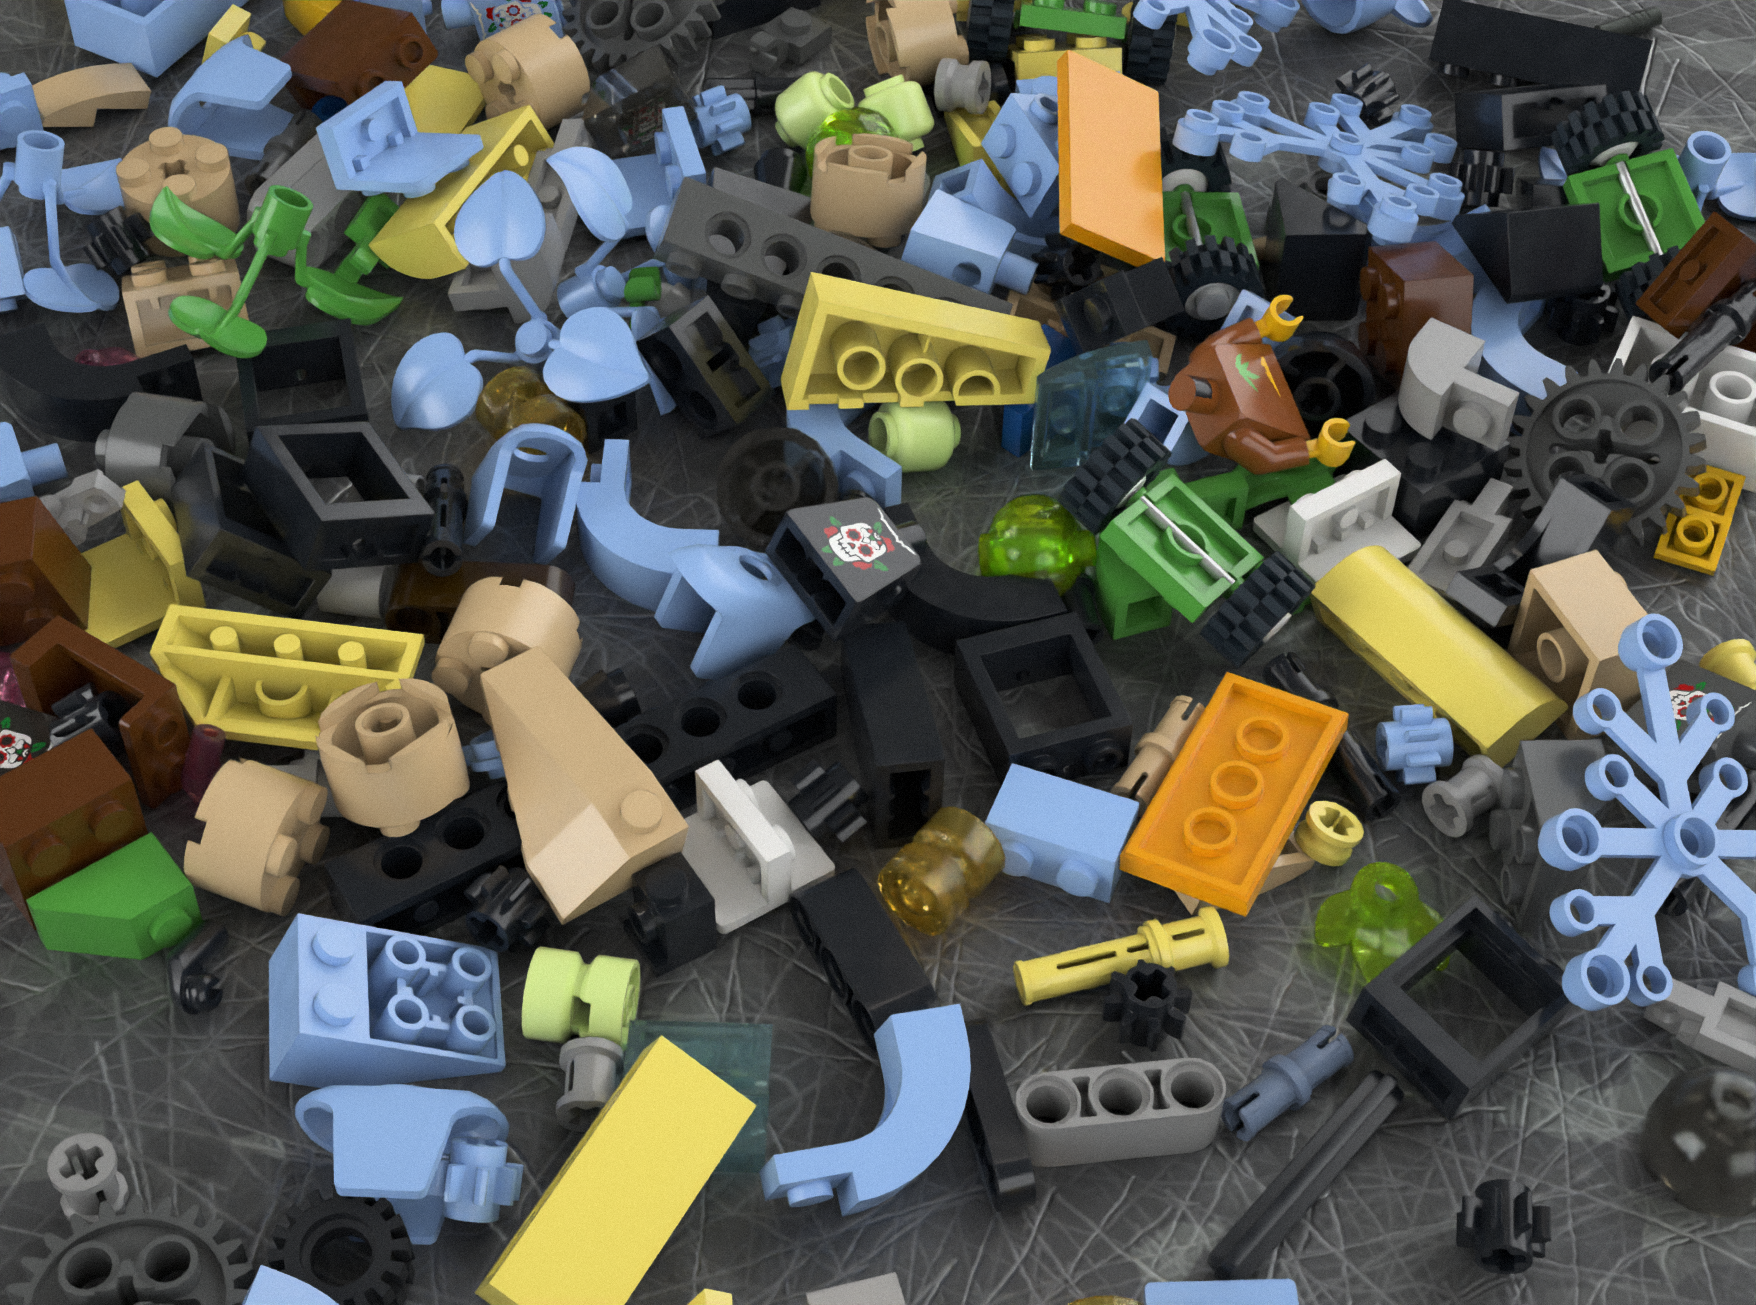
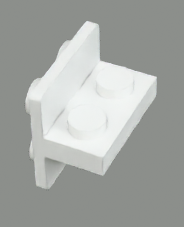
[1252,459,1421,584]
[682,759,835,934]

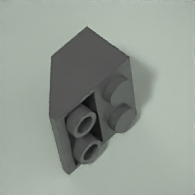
[1489,739,1614,932]

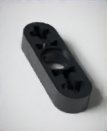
[964,1017,1036,1212]

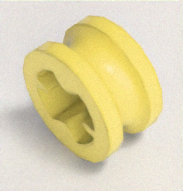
[1294,800,1364,866]

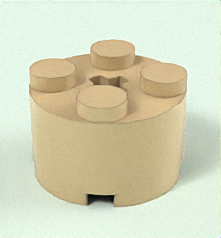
[866,0,969,88]
[465,14,590,131]
[116,127,240,257]
[810,133,927,248]
[432,577,583,726]
[315,678,470,837]
[184,757,330,916]

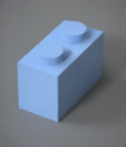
[982,763,1140,903]

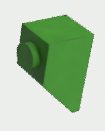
[26,832,203,960]

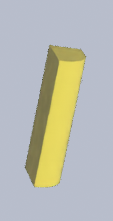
[368,104,554,279]
[1309,545,1569,768]
[475,1035,757,1305]

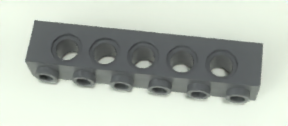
[653,176,1013,320]

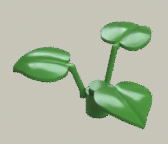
[149,185,403,358]

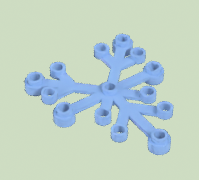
[1133,0,1300,76]
[1172,91,1465,243]
[1538,614,1756,1011]

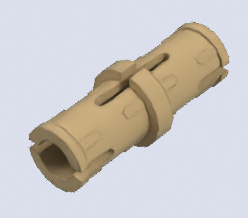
[1110,695,1205,817]

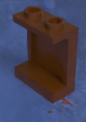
[279,0,438,110]
[1635,211,1756,353]
[9,615,198,809]

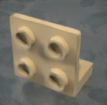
[122,255,249,359]

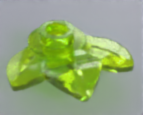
[1314,862,1451,983]

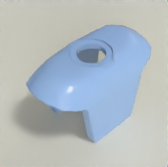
[168,34,294,161]
[463,423,588,565]
[654,544,816,680]
[295,1084,509,1245]

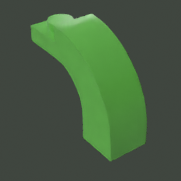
[1094,467,1249,640]

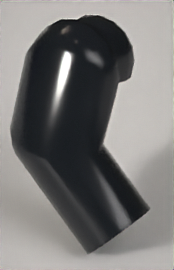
[166,919,229,1015]

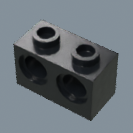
[636,295,776,440]

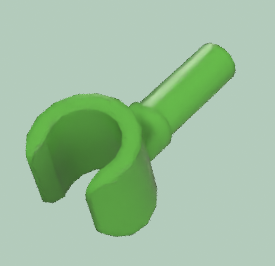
[624,267,662,329]

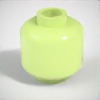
[775,71,854,152]
[857,74,934,152]
[868,401,961,473]

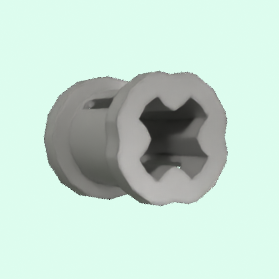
[1422,754,1504,838]
[556,1037,624,1133]
[47,1132,130,1225]

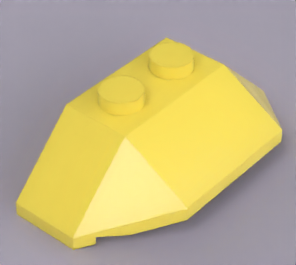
[150,604,425,751]

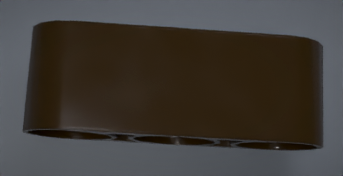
[385,558,575,644]

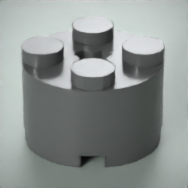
[95,392,235,520]

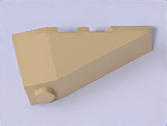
[480,646,689,925]

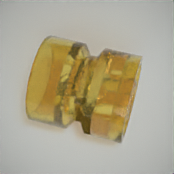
[475,366,586,455]
[878,806,1006,935]

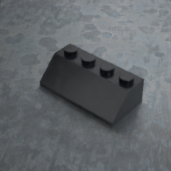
[1429,0,1653,98]

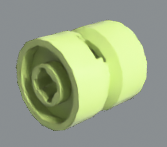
[522,946,640,1052]

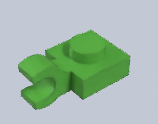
[334,193,399,283]

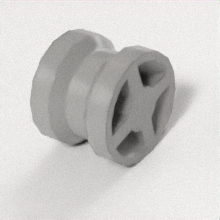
[934,58,991,114]

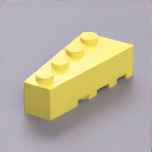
[780,272,1051,410]

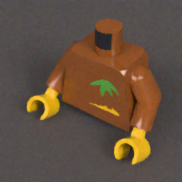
[1168,295,1355,475]

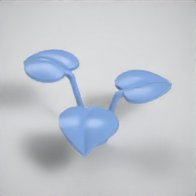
[0,130,125,313]
[1538,131,1756,221]
[546,147,691,416]
[391,170,651,431]

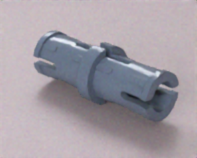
[1221,1025,1354,1141]

